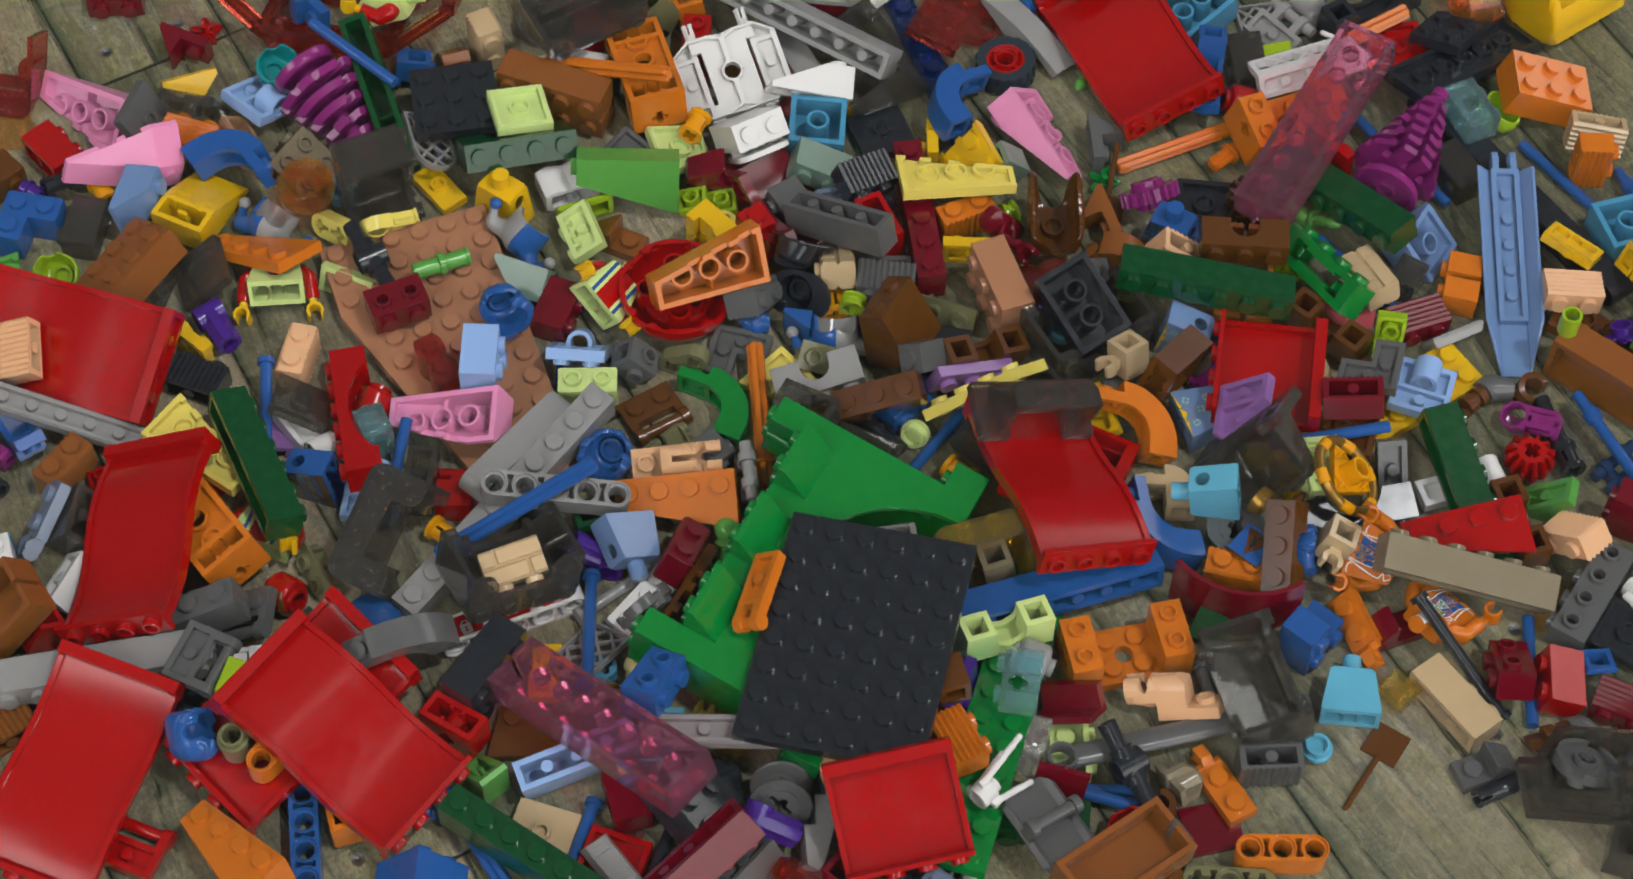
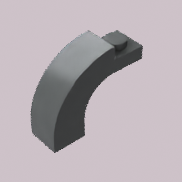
[342,612,461,669]

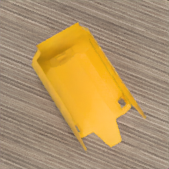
[1504,0,1625,45]

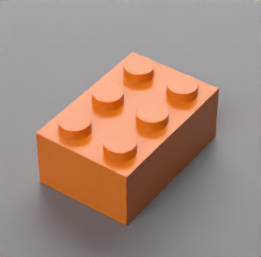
[1496,49,1593,128]

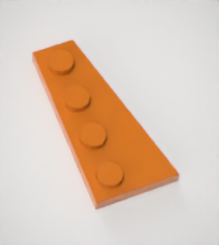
[203,233,323,274]

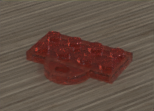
[905,0,1001,59]

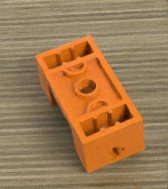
[603,16,688,134]
[1223,71,1357,166]
[190,476,272,585]
[1055,598,1196,691]

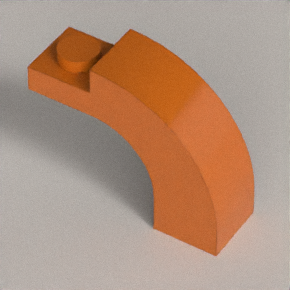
[1084,381,1178,467]

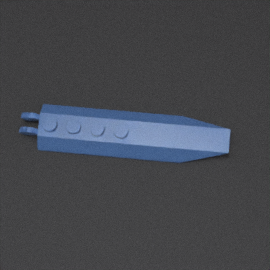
[1477,152,1545,378]

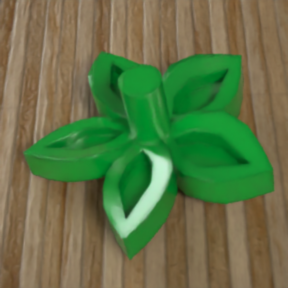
[1087,167,1121,193]

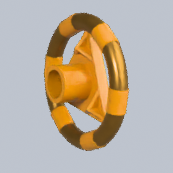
[1314,435,1378,517]

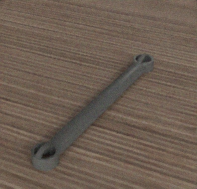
[1045,690,1312,769]

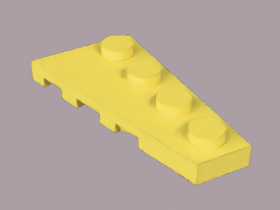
[895,155,1017,201]
[922,358,1048,422]
[140,392,242,497]

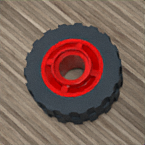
[975,36,1036,96]

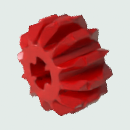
[1503,432,1555,484]

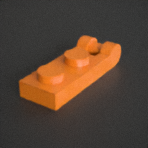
[732,550,786,634]

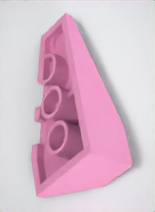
[40,70,129,148]
[987,87,1082,180]
[61,120,185,186]
[388,385,514,445]

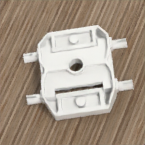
[673,7,791,125]

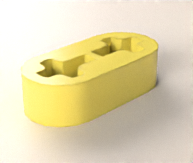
[311,209,351,246]

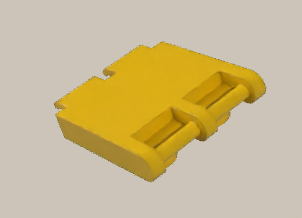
[938,120,1004,167]

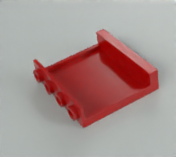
[1205,309,1329,433]
[821,735,976,879]

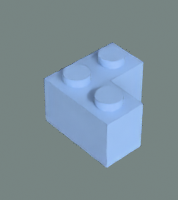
[458,323,508,389]

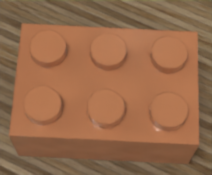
[965,234,1035,336]

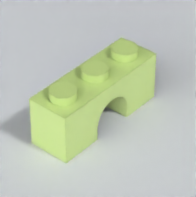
[955,594,1056,661]

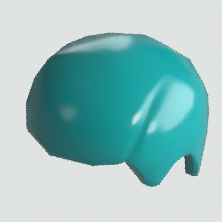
[256,44,297,88]

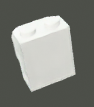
[708,106,790,164]

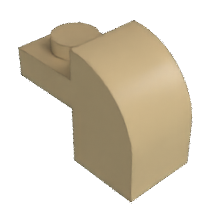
[1135,464,1195,521]

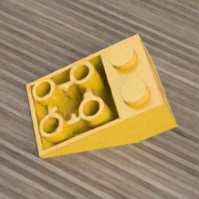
[150,172,249,253]

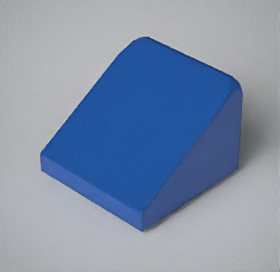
[783,307,813,340]
[1580,648,1618,675]

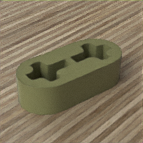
[659,343,711,374]

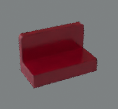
[1035,680,1107,724]

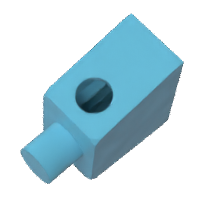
[1171,463,1241,520]
[1318,654,1382,729]

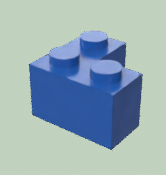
[0,190,70,260]
[1274,600,1344,676]
[375,845,469,879]

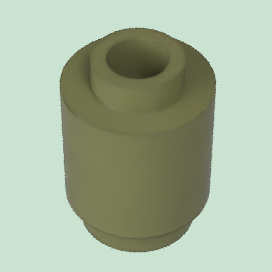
[216,722,254,763]

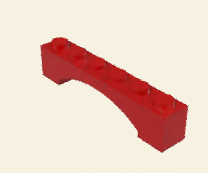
[325,345,386,493]

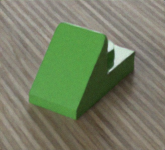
[1525,476,1580,522]

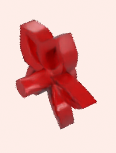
[189,17,222,45]

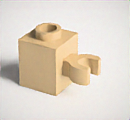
[1095,329,1149,381]
[1315,513,1363,575]

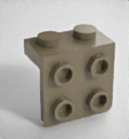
[269,126,341,201]

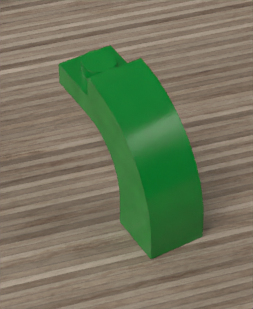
[677,365,749,455]

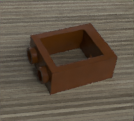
[1136,324,1214,404]

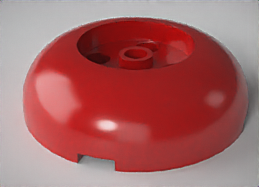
[619,239,727,342]

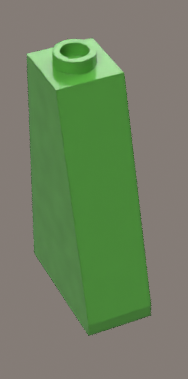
[571,147,680,213]

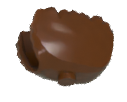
[1027,172,1085,257]

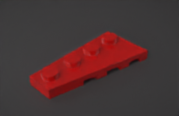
[1400,494,1537,554]

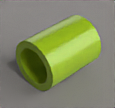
[1557,306,1583,338]

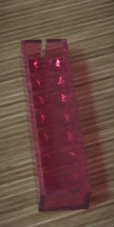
[1234,19,1396,227]
[487,636,718,818]

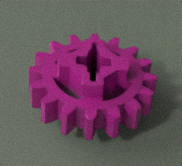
[1118,176,1181,212]

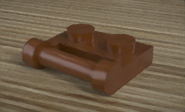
[615,381,693,447]

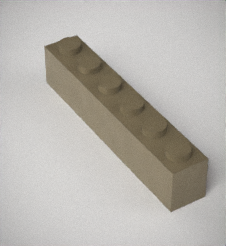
[1372,528,1561,614]

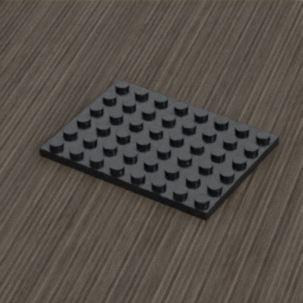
[731,512,977,760]

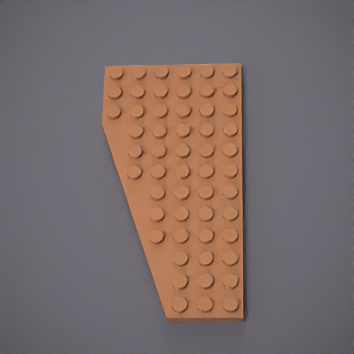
[319,204,578,497]

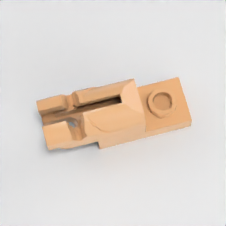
[630,439,723,478]
[1123,672,1227,721]

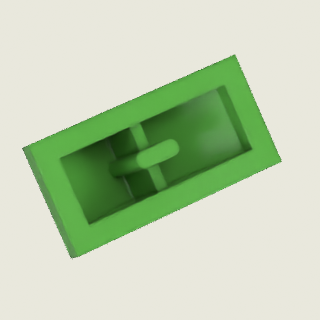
[463,753,510,804]

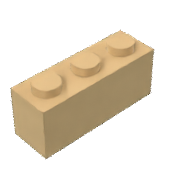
[1406,652,1503,753]

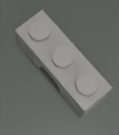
[769,344,865,407]

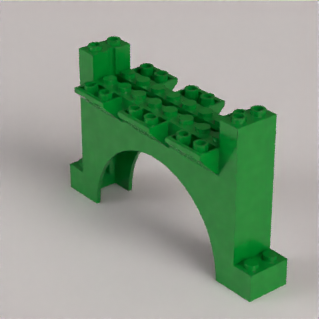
[627,396,990,786]

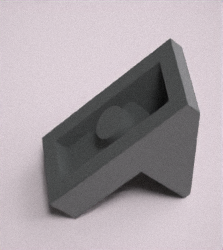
[1085,113,1124,174]
[1370,437,1408,489]
[1448,741,1519,795]

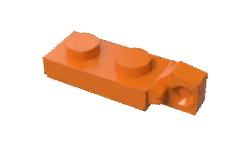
[1327,587,1386,670]
[1191,743,1258,828]

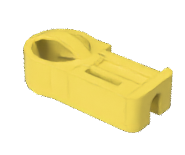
[359,208,420,238]

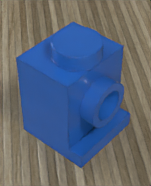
[396,47,436,86]

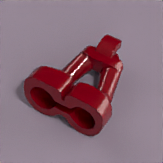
[979,204,1040,267]

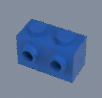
[620,646,689,720]

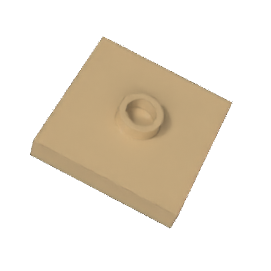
[513,797,582,855]

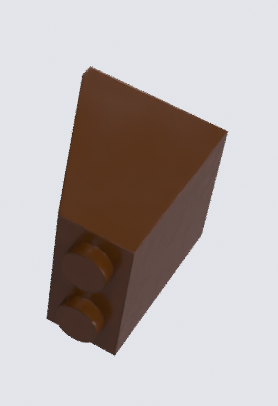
[859,276,942,368]

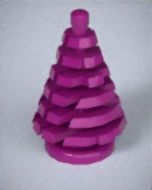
[274,44,389,174]
[1353,86,1449,212]

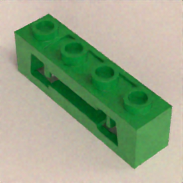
[1287,222,1375,320]

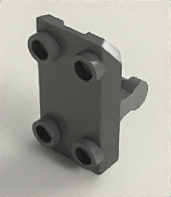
[1001,777,1094,874]

